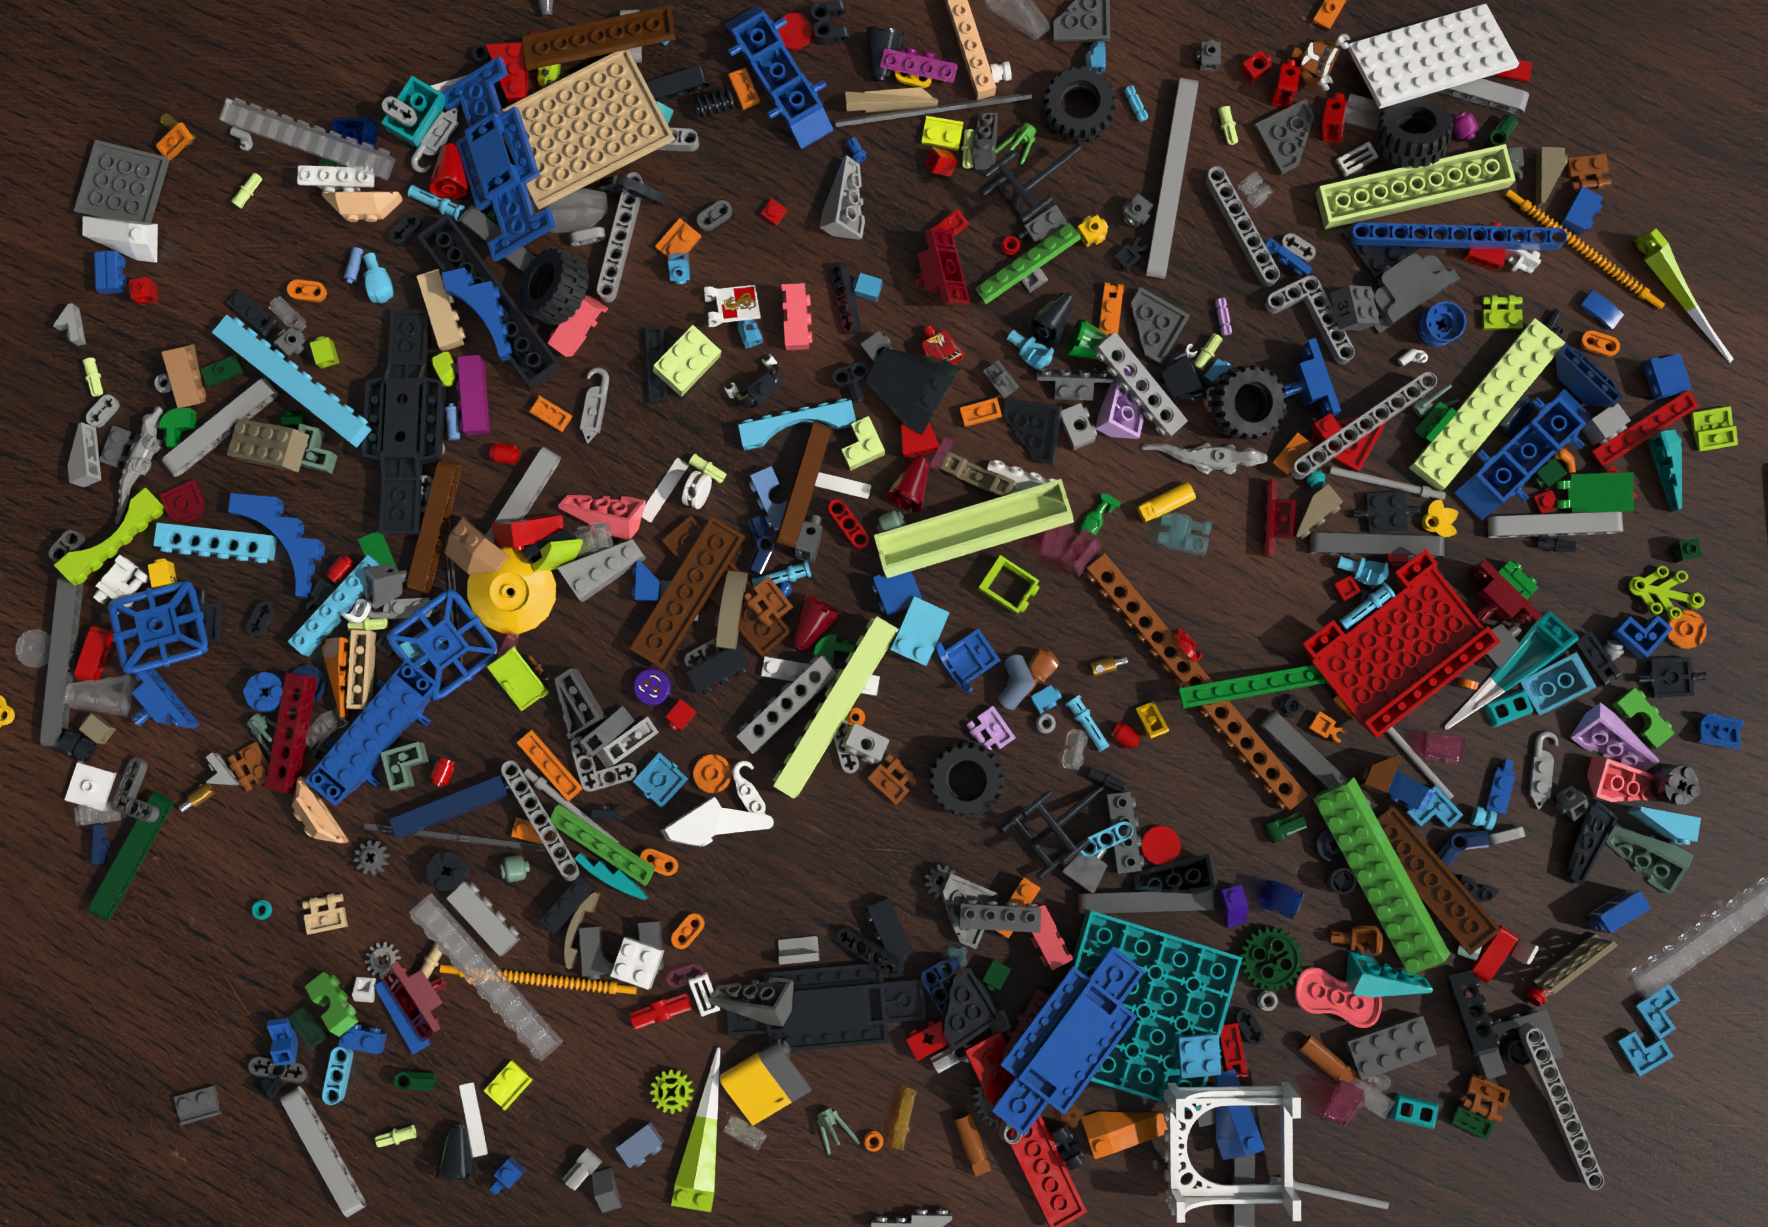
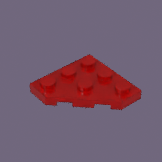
[1309,413,1386,472]

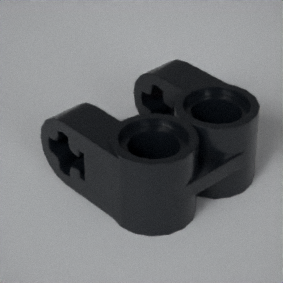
[810,0,851,45]
[1048,1122,1085,1170]

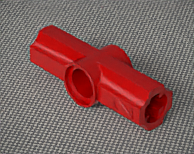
[630,993,692,1029]

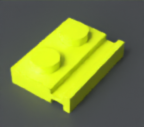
[922,116,963,151]
[484,1060,533,1110]

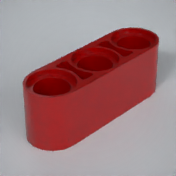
[829,499,869,550]
[74,625,113,684]
[1469,925,1518,983]

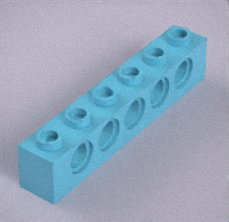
[153,523,277,563]
[288,555,381,657]

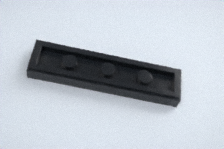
[644,326,669,403]

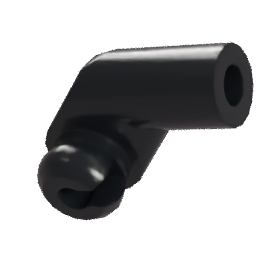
[1546,309,1564,337]

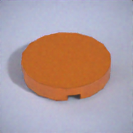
[1667,610,1707,649]
[693,754,732,793]

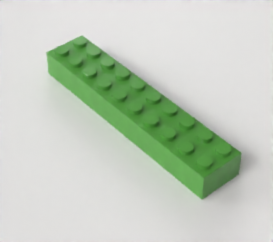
[1313,777,1450,975]

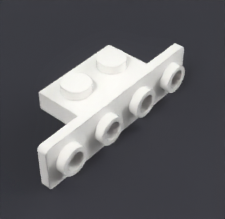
[297,166,375,192]
[987,460,1055,494]

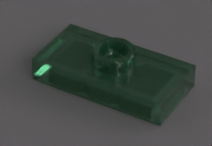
[288,1005,328,1050]

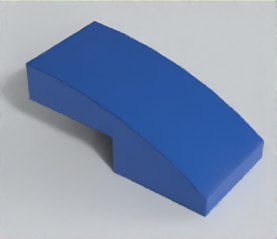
[1579,290,1624,329]

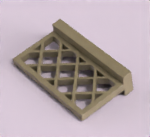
[1532,933,1618,997]

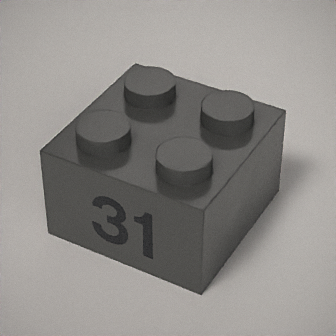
[1330,285,1380,331]

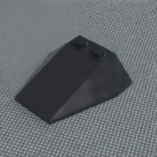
[865,348,961,435]

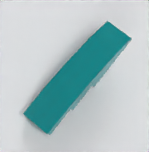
[574,853,649,900]

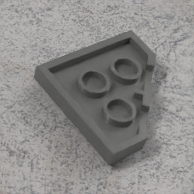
[1053,0,1110,42]
[1254,99,1315,175]
[1130,287,1190,365]
[940,872,999,949]

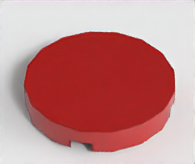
[778,13,813,51]
[1171,628,1203,662]
[1141,826,1181,865]

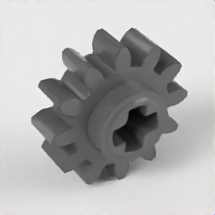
[354,840,391,875]
[924,865,955,899]

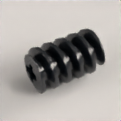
[694,87,736,119]

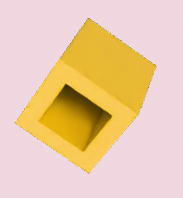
[148,559,177,588]

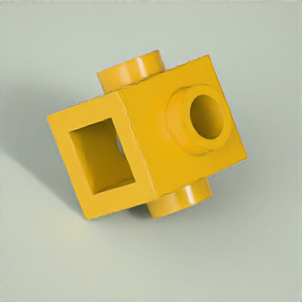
[1077,215,1108,247]

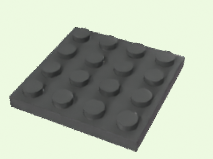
[74,140,170,223]

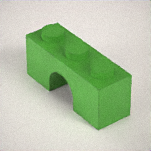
[1611,688,1675,749]
[305,972,358,1037]

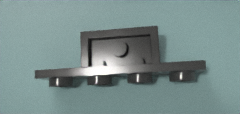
[1036,369,1114,401]

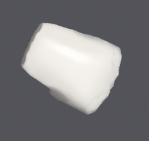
[340,599,372,623]

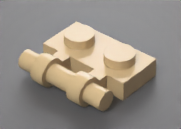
[302,893,348,935]

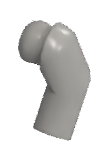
[230,127,253,151]

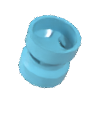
[1470,806,1497,831]

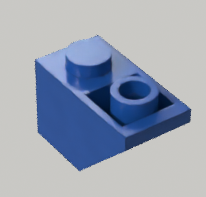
[632,561,661,602]

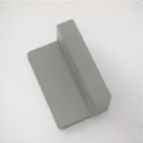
[1345,94,1385,131]
[778,936,820,965]

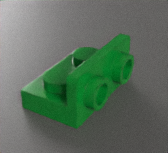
[1415,402,1458,443]

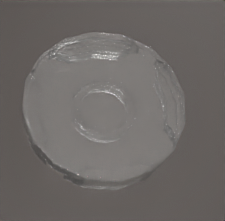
[16,629,51,668]

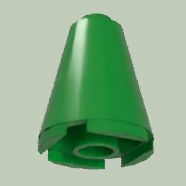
[1066,318,1118,360]

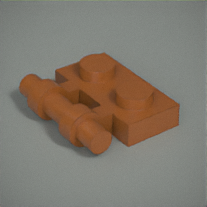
[1567,154,1611,190]
[743,576,793,628]
[227,742,270,792]
[867,754,919,805]
[1462,1074,1510,1123]

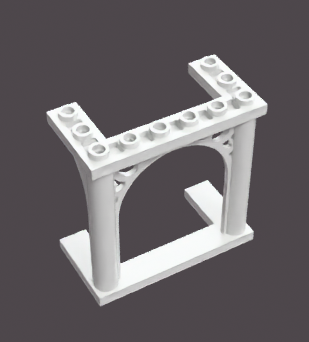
[1164,1082,1301,1223]

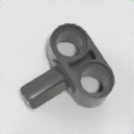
[49,530,85,562]

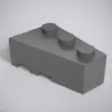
[555,668,607,739]

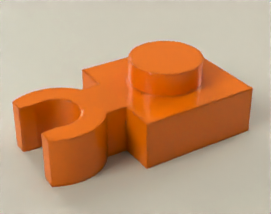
[1308,711,1346,743]

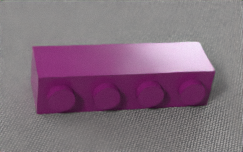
[455,355,490,436]

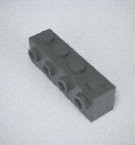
[1105,792,1144,874]
[960,900,1042,933]

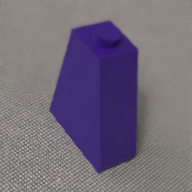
[1216,884,1248,928]

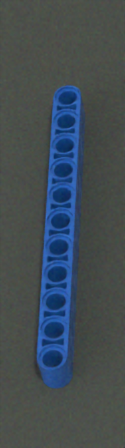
[1350,222,1567,251]

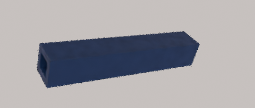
[389,775,511,839]

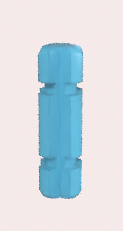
[1124,86,1148,122]

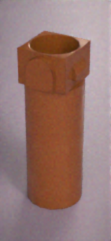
[1298,1035,1357,1087]
[953,1113,991,1177]

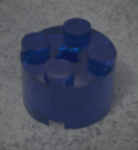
[1259,879,1305,919]

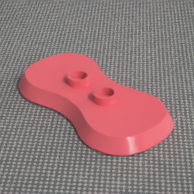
[1295,968,1382,1028]

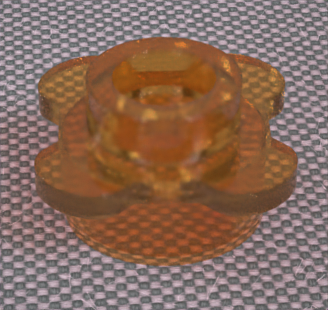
[1061,1104,1085,1128]

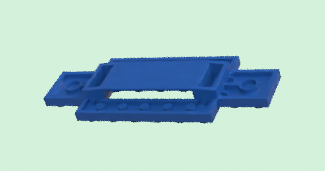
[991,946,1145,1136]

